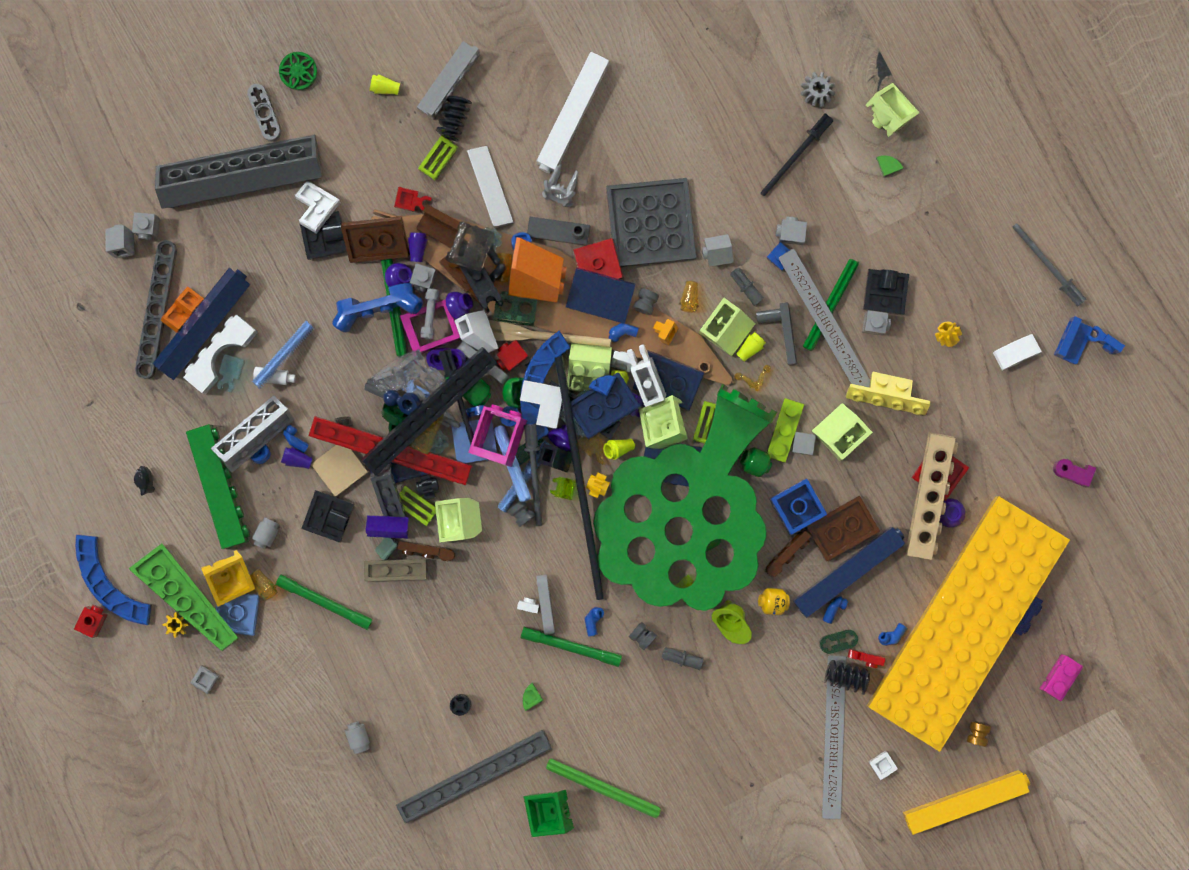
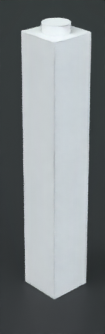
[537,52,609,173]

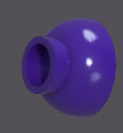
[385,263,413,287]
[446,292,473,319]
[547,425,571,452]
[939,498,966,528]

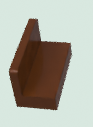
[416,204,463,248]

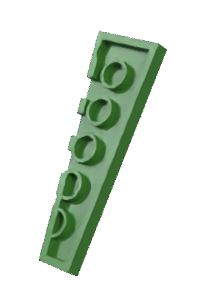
[129,543,239,652]

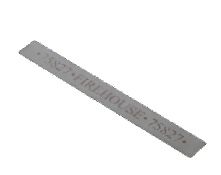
[779,249,870,387]
[822,656,846,819]

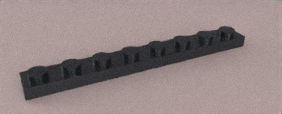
[361,347,497,476]

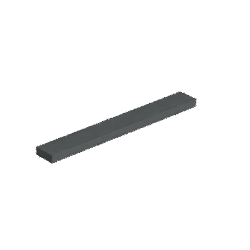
[396,730,552,824]

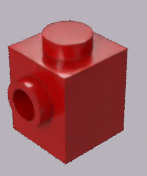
[496,340,529,372]
[74,604,108,638]

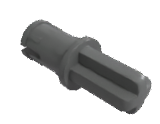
[730,268,764,306]
[662,647,703,671]

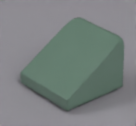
[375,538,398,560]

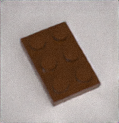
[341,216,410,263]
[806,496,880,562]

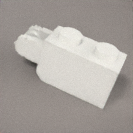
[627,344,666,407]

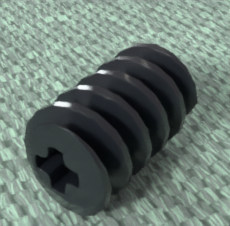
[436,96,472,142]
[824,660,870,695]

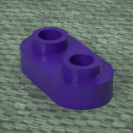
[426,348,466,370]

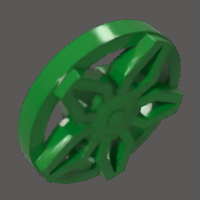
[279,52,317,90]

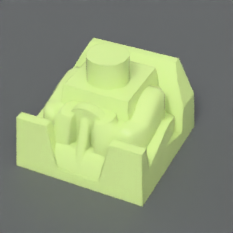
[866,83,919,137]
[639,395,688,449]
[435,498,482,542]

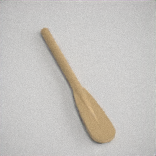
[489,320,612,347]

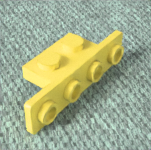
[846,372,930,415]

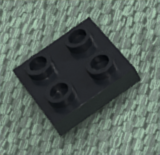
[299,211,347,260]
[863,269,909,315]
[301,490,355,543]

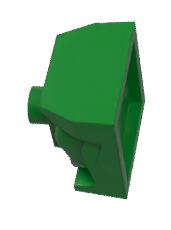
[523,790,574,837]

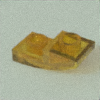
[409,414,445,455]

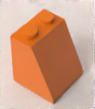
[508,237,567,302]

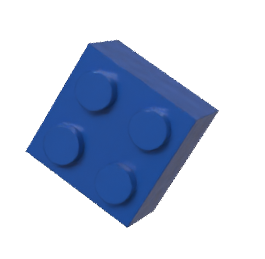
[769,478,827,535]

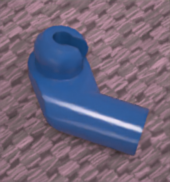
[609,323,639,342]
[283,425,309,453]
[823,596,848,624]
[585,607,604,636]
[878,623,908,646]

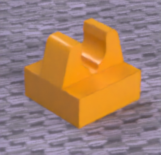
[653,319,678,346]

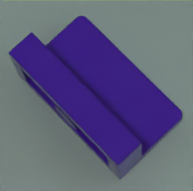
[366,515,409,539]

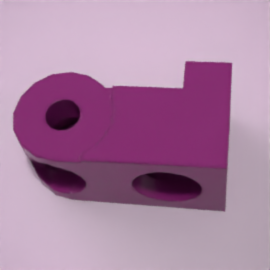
[1053,459,1096,488]

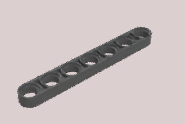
[135,240,177,379]

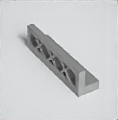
[417,41,480,120]
[211,396,294,472]

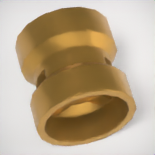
[966,721,991,747]

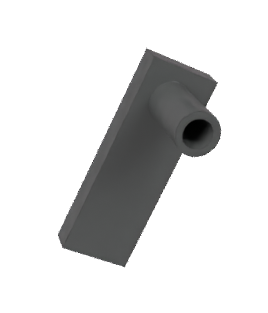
[527,216,590,246]
[756,302,797,365]
[370,462,407,517]

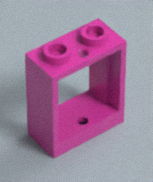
[400,299,461,356]
[468,404,527,467]

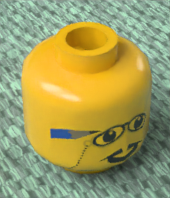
[758,588,790,615]

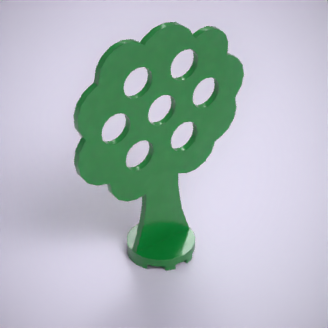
[593,384,777,611]

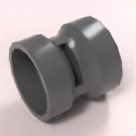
[633,288,659,315]
[508,501,536,527]
[628,622,657,650]

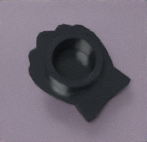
[134,466,155,496]

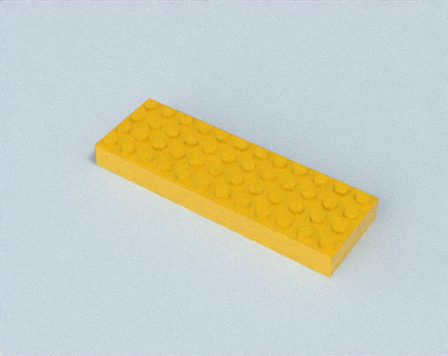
[866,496,1070,752]

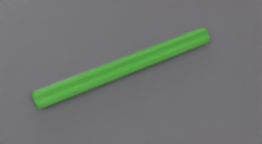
[546,759,661,818]

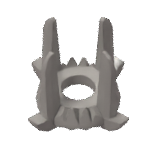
[542,164,578,207]

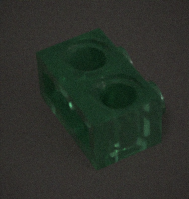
[493,291,537,326]

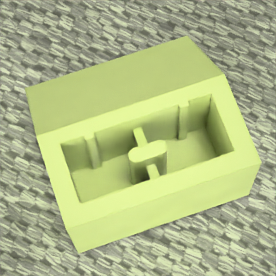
[699,298,756,357]
[567,343,612,392]
[812,403,873,461]

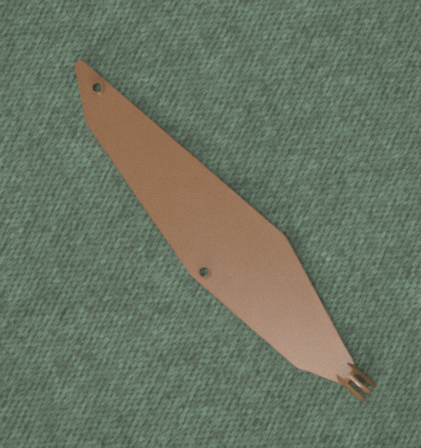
[371,209,732,385]

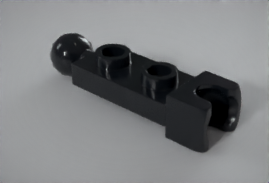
[455,244,503,314]

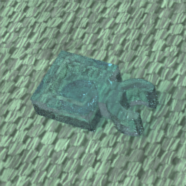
[217,354,245,393]

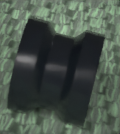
[450,694,471,716]

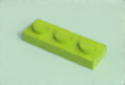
[767,398,804,463]

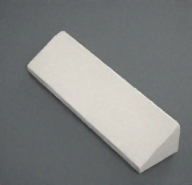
[467,146,513,229]

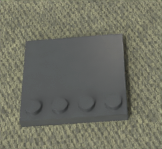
[606,178,696,267]

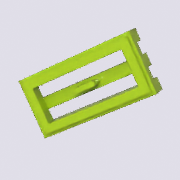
[418,136,458,181]
[693,401,716,444]
[399,486,436,526]

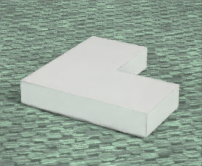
[295,181,341,234]
[520,380,562,428]

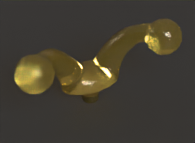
[735,365,771,391]

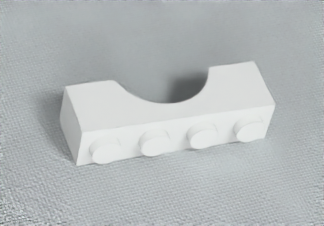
[183,315,258,394]

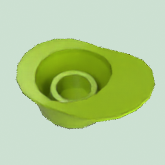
[711,600,752,644]

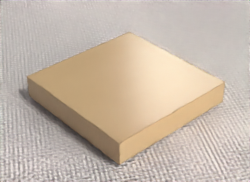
[311,445,368,497]

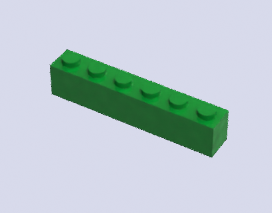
[186,424,250,549]

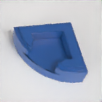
[588,375,616,397]
[466,405,484,417]

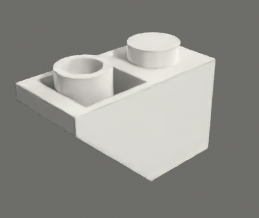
[454,310,498,353]

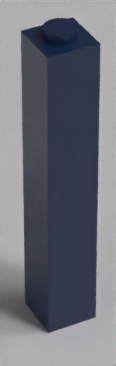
[153,268,251,380]
[792,527,905,618]

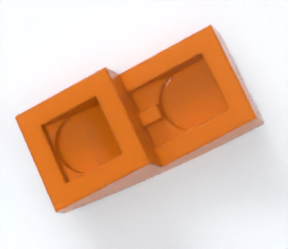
[160,286,204,333]

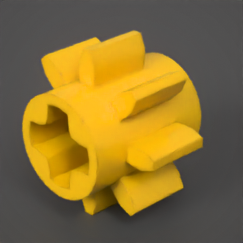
[935,322,962,347]
[585,473,610,498]
[162,612,190,638]

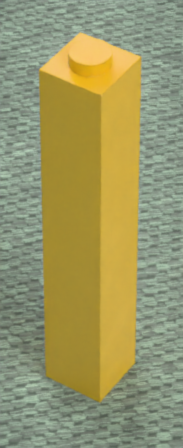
[903,770,1030,835]

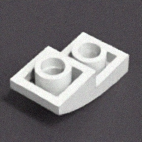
[993,334,1042,370]

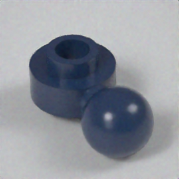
[383,390,420,415]

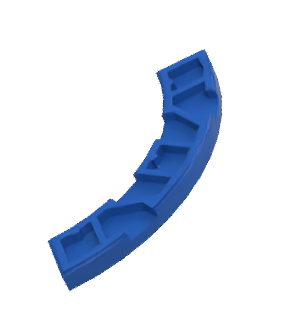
[520,330,570,440]
[75,535,152,625]

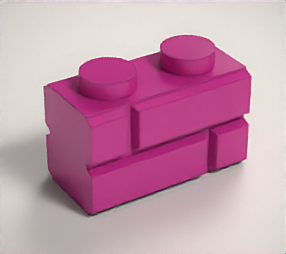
[1039,654,1083,701]

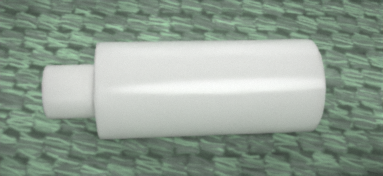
[253,367,296,385]

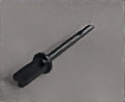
[760,113,833,196]
[439,349,474,445]

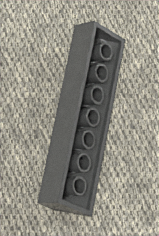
[155,135,322,209]

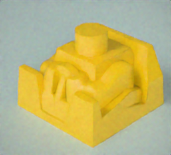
[201,550,255,607]

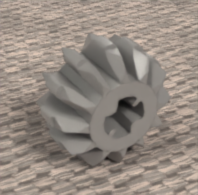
[801,72,835,107]

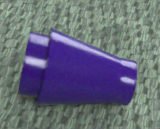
[408,232,428,262]
[281,447,312,469]

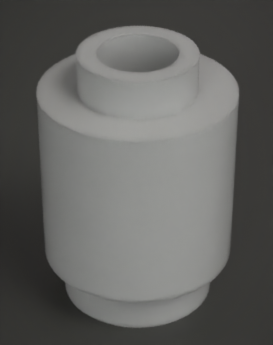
[252,517,279,549]
[344,721,370,754]

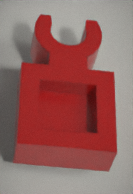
[394,187,432,212]
[847,649,885,669]

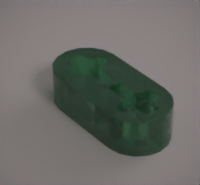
[819,629,858,654]

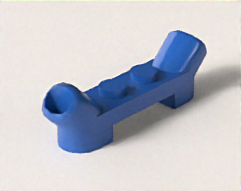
[332,283,423,333]

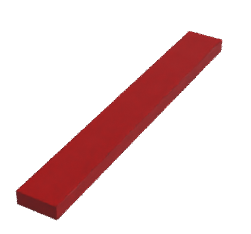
[308,416,472,485]

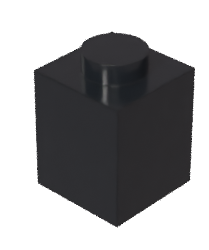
[537,443,572,473]

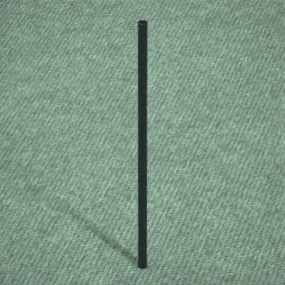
[554,356,604,600]

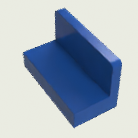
[1054,316,1093,365]

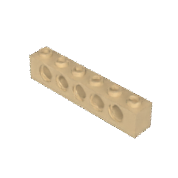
[905,432,958,560]

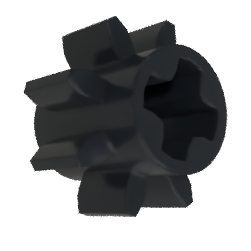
[416,474,440,500]

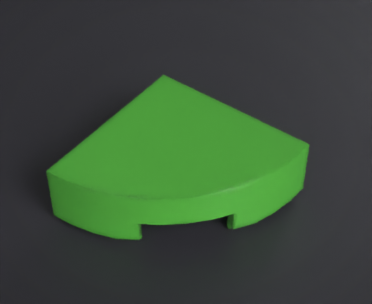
[876,155,903,177]
[523,682,543,711]

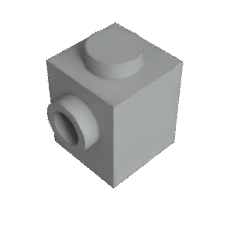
[132,212,160,240]
[776,217,807,245]
[106,224,134,259]
[702,234,733,267]
[410,264,437,293]
[862,310,891,336]

